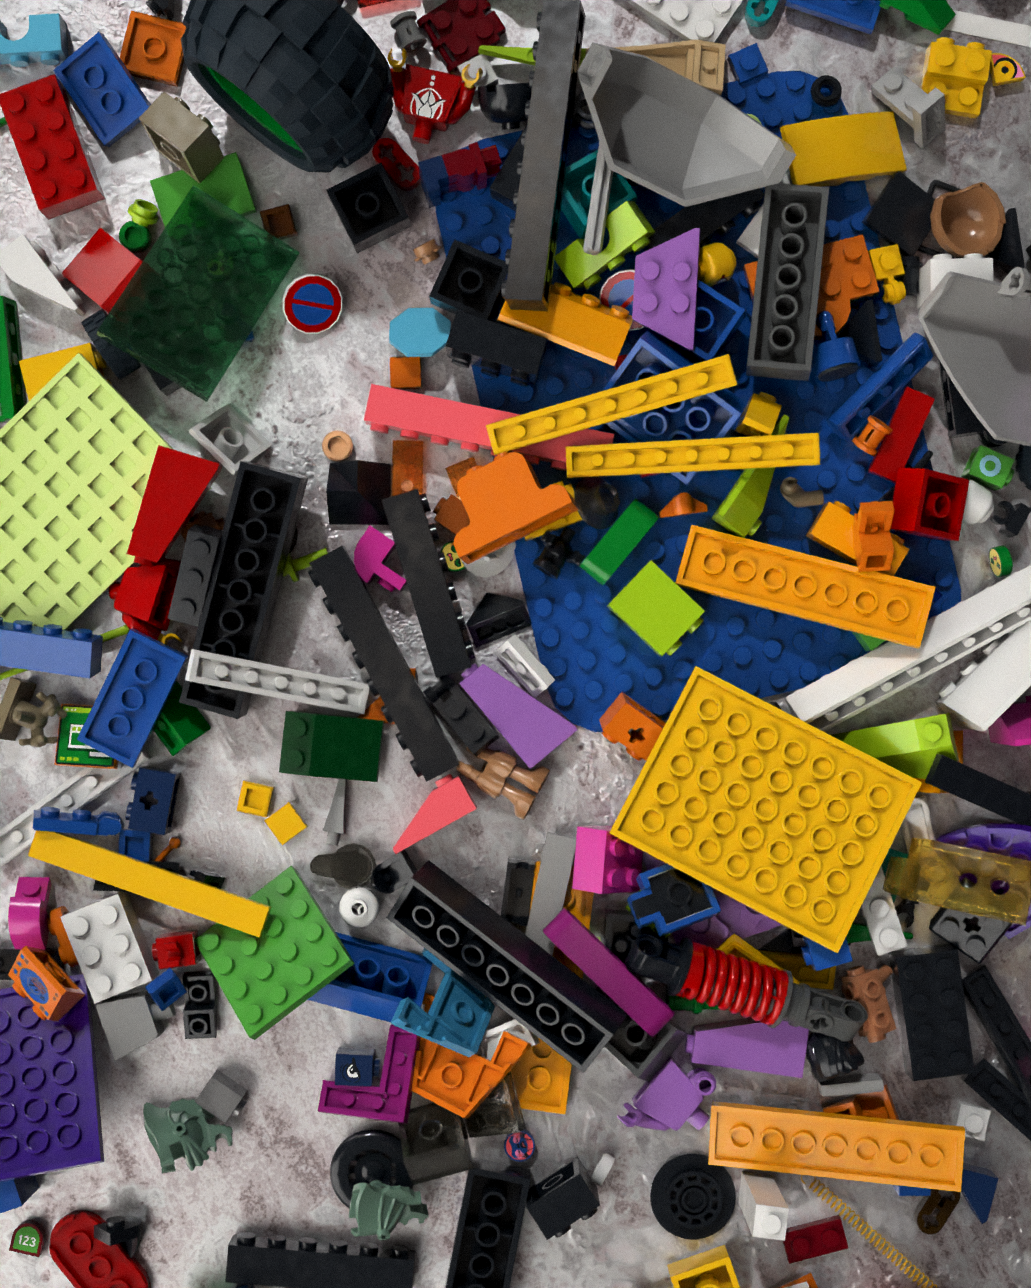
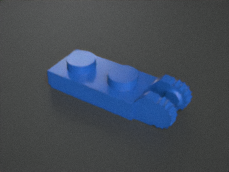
[33,807,122,836]

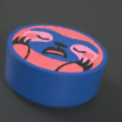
[504,1128,535,1162]

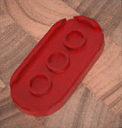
[49,1210,151,1288]

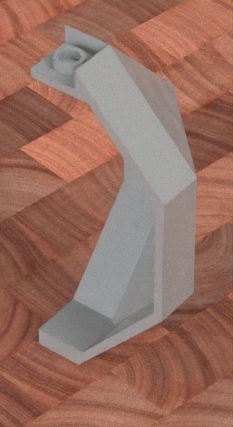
[577,42,796,207]

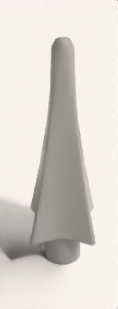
[323,779,347,846]

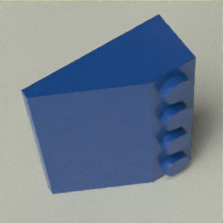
[602,330,748,485]

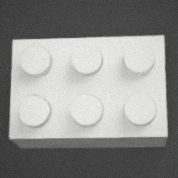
[60,892,159,1004]

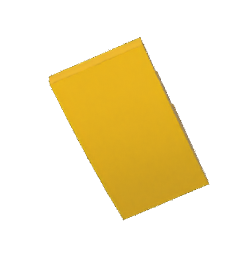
[780,111,907,187]

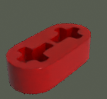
[372,138,420,191]

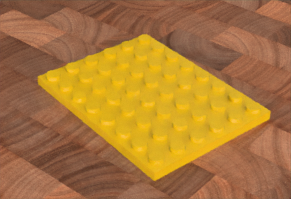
[609,666,922,953]

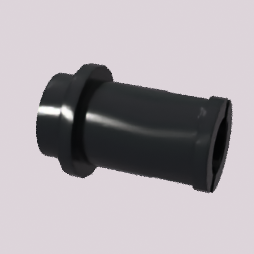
[900,256,923,296]

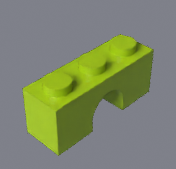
[554,201,655,289]

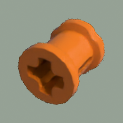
[852,415,893,456]

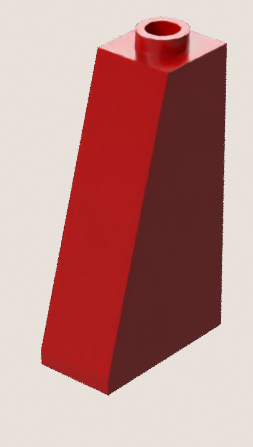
[127,445,223,567]

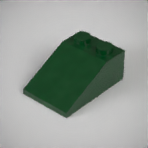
[279,711,385,782]

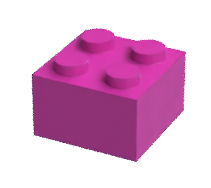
[572,826,643,894]

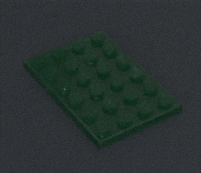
[97,185,300,402]

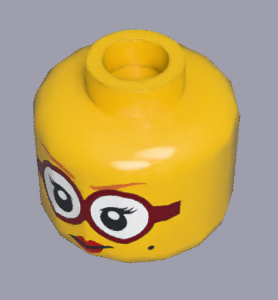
[698,243,736,287]

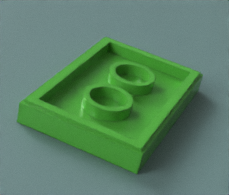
[150,152,257,241]

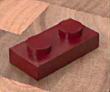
[782,1215,848,1264]

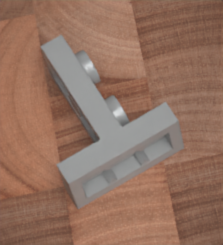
[871,66,946,149]

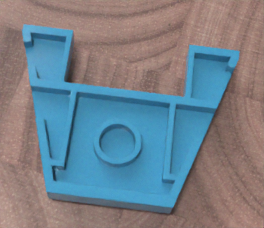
[391,948,495,1057]

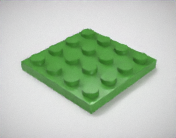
[194,866,355,1040]

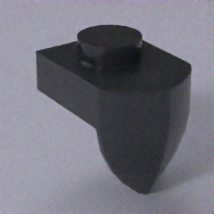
[371,850,417,894]
[94,1216,141,1258]

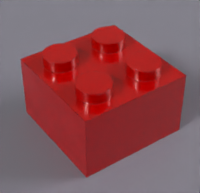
[890,467,970,541]

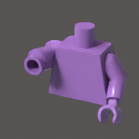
[617,1056,716,1131]

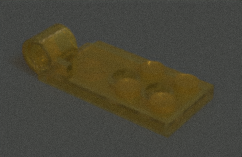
[883,838,1031,926]

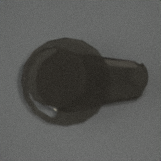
[310,843,376,889]

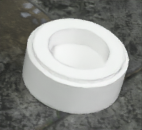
[591,1153,615,1186]

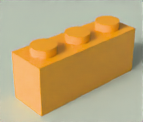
[806,501,909,576]

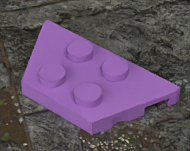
[632,228,701,351]

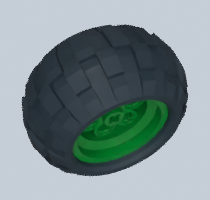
[181,0,394,173]

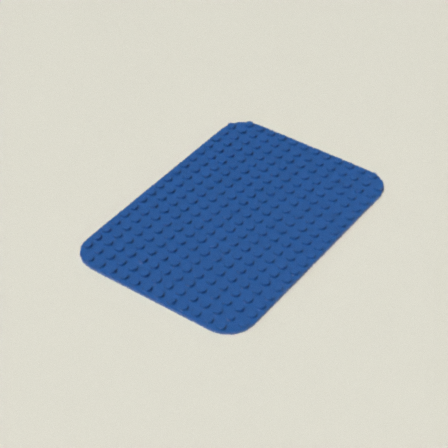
[435,71,961,732]

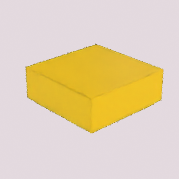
[236,780,274,817]
[264,802,308,845]

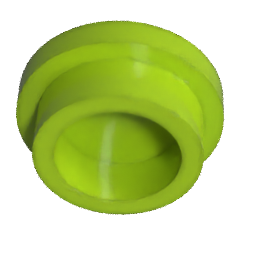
[128,199,159,227]

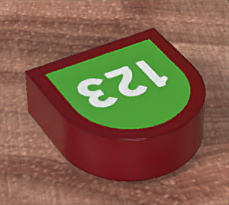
[9,1220,45,1257]

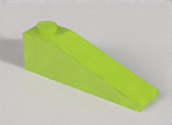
[711,414,789,538]
[831,713,960,779]

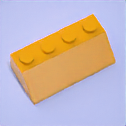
[497,282,633,366]

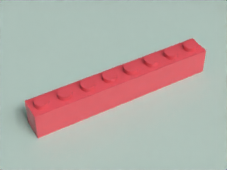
[364,384,614,471]

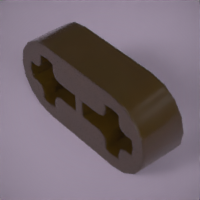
[914,1189,961,1234]

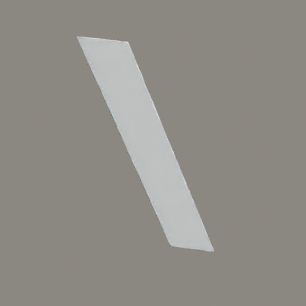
[944,10,1031,48]

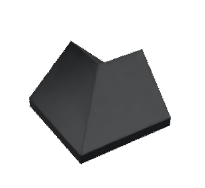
[326,460,391,525]

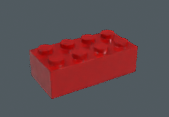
[0,74,105,220]

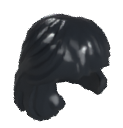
[806,1032,864,1082]

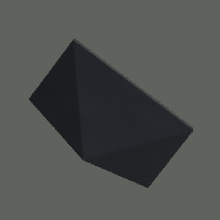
[984,208,1025,274]
[838,299,882,367]
[466,593,532,648]

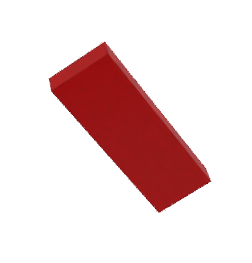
[868,386,935,484]

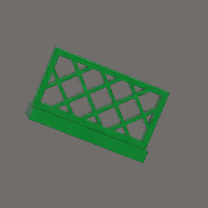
[0,296,26,423]

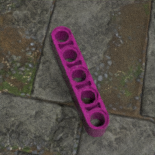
[542,908,675,1037]

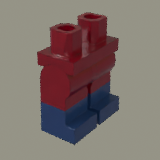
[418,142,501,208]

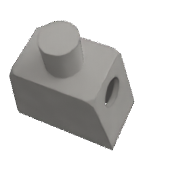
[95,991,176,1061]

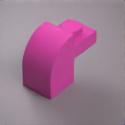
[354,525,407,592]
[8,877,52,950]

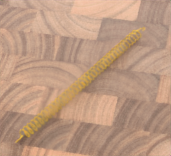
[801,1175,937,1288]

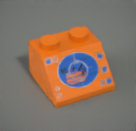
[8,946,86,1021]

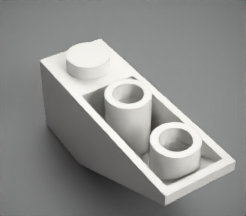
[0,234,85,316]

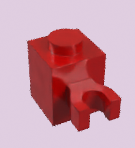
[152,929,201,969]

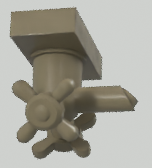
[0,677,67,747]

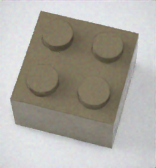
[139,92,224,184]

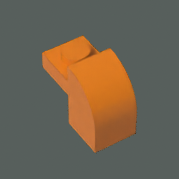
[853,501,894,572]

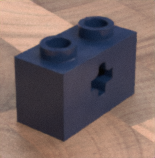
[125,766,182,835]

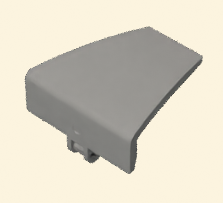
[918,267,1031,446]

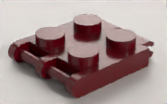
[416,0,506,74]

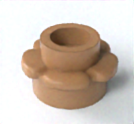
[413,239,442,265]

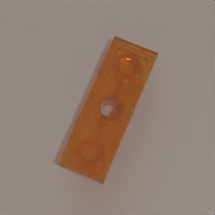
[392,440,424,496]

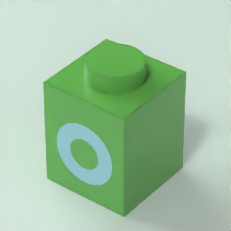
[961,445,1014,491]

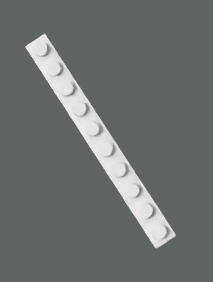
[785,565,1031,732]

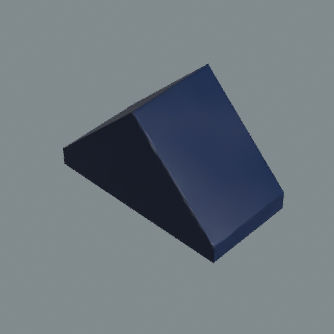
[961,1162,999,1224]

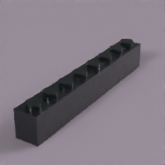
[308,546,459,782]

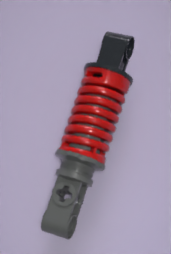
[625,934,868,1042]

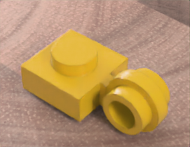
[868,244,906,305]

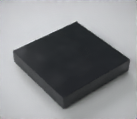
[862,171,935,256]

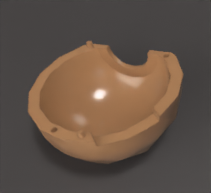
[930,182,1006,258]

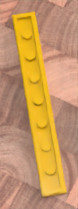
[486,354,737,455]
[566,433,820,478]
[28,830,271,937]

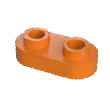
[47,906,79,968]

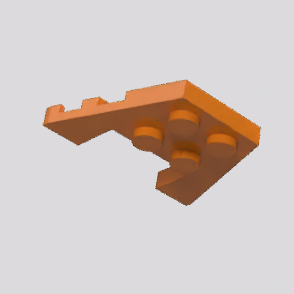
[412,992,532,1118]

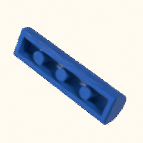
[827,333,934,443]

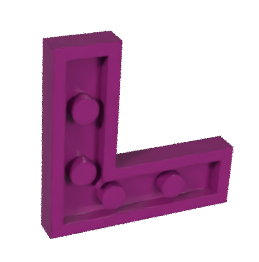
[318,1025,421,1124]

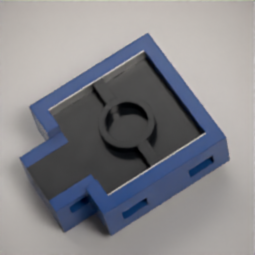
[627,864,721,937]

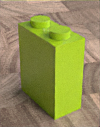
[607,560,705,657]

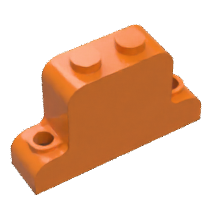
[454,452,579,564]

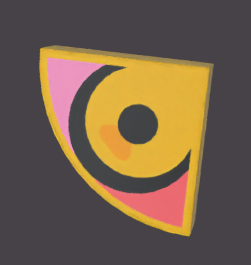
[989,53,1026,87]

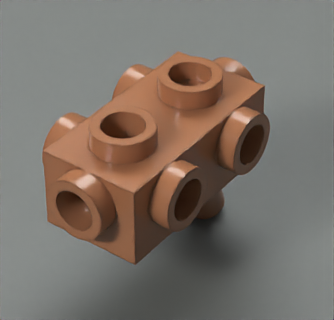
[841,964,897,1043]

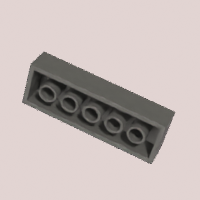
[746,183,829,381]

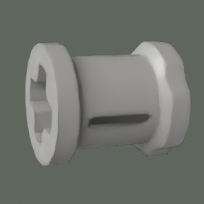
[390,11,427,53]

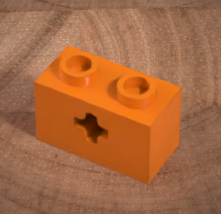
[599,692,666,761]

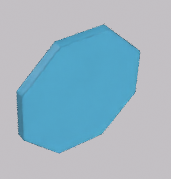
[389,308,451,357]

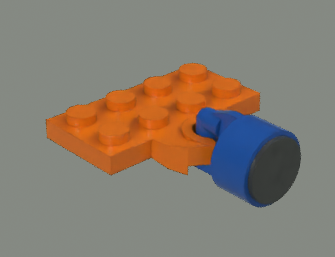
[743,234,880,381]

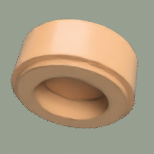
[322,431,353,462]

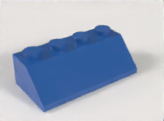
[308,932,433,1022]

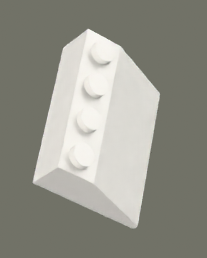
[935,620,1031,731]

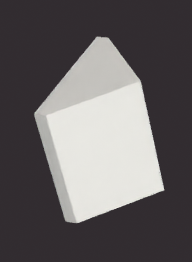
[189,403,272,477]

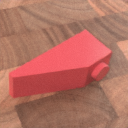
[393,773,477,854]

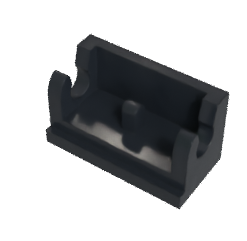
[500,858,536,926]

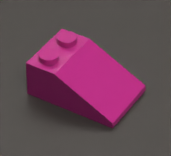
[988,695,1031,746]

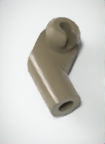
[780,477,824,508]

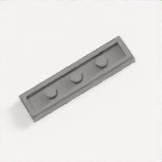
[525,832,576,955]

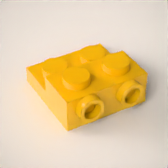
[920,37,992,119]

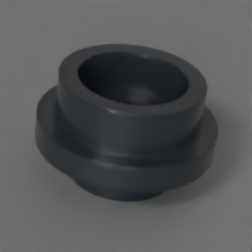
[810,75,842,107]

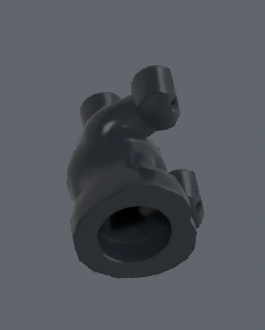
[532,526,585,580]

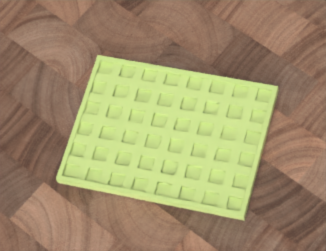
[0,353,212,630]

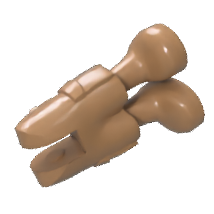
[456,747,550,820]

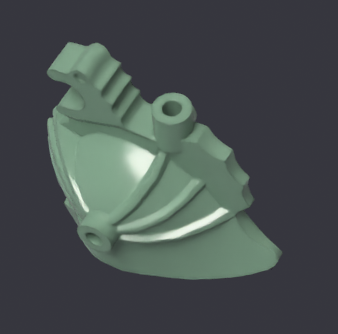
[143,1098,233,1174]
[349,1180,429,1240]

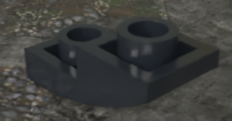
[182,971,217,1039]

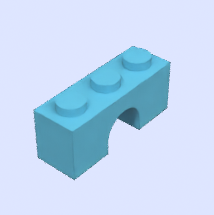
[0,13,69,67]

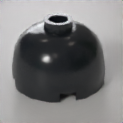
[478,82,532,130]

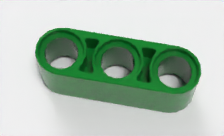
[579,498,659,586]

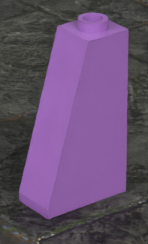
[459,663,578,769]
[685,1017,809,1078]

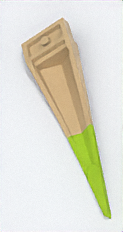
[478,40,726,96]

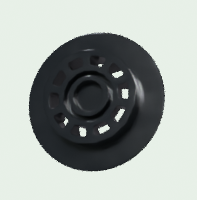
[330,1129,416,1208]
[650,1154,736,1240]

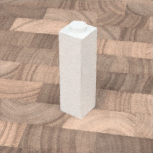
[738,1171,789,1241]

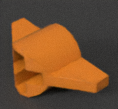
[659,492,708,518]

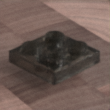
[464,1070,526,1138]

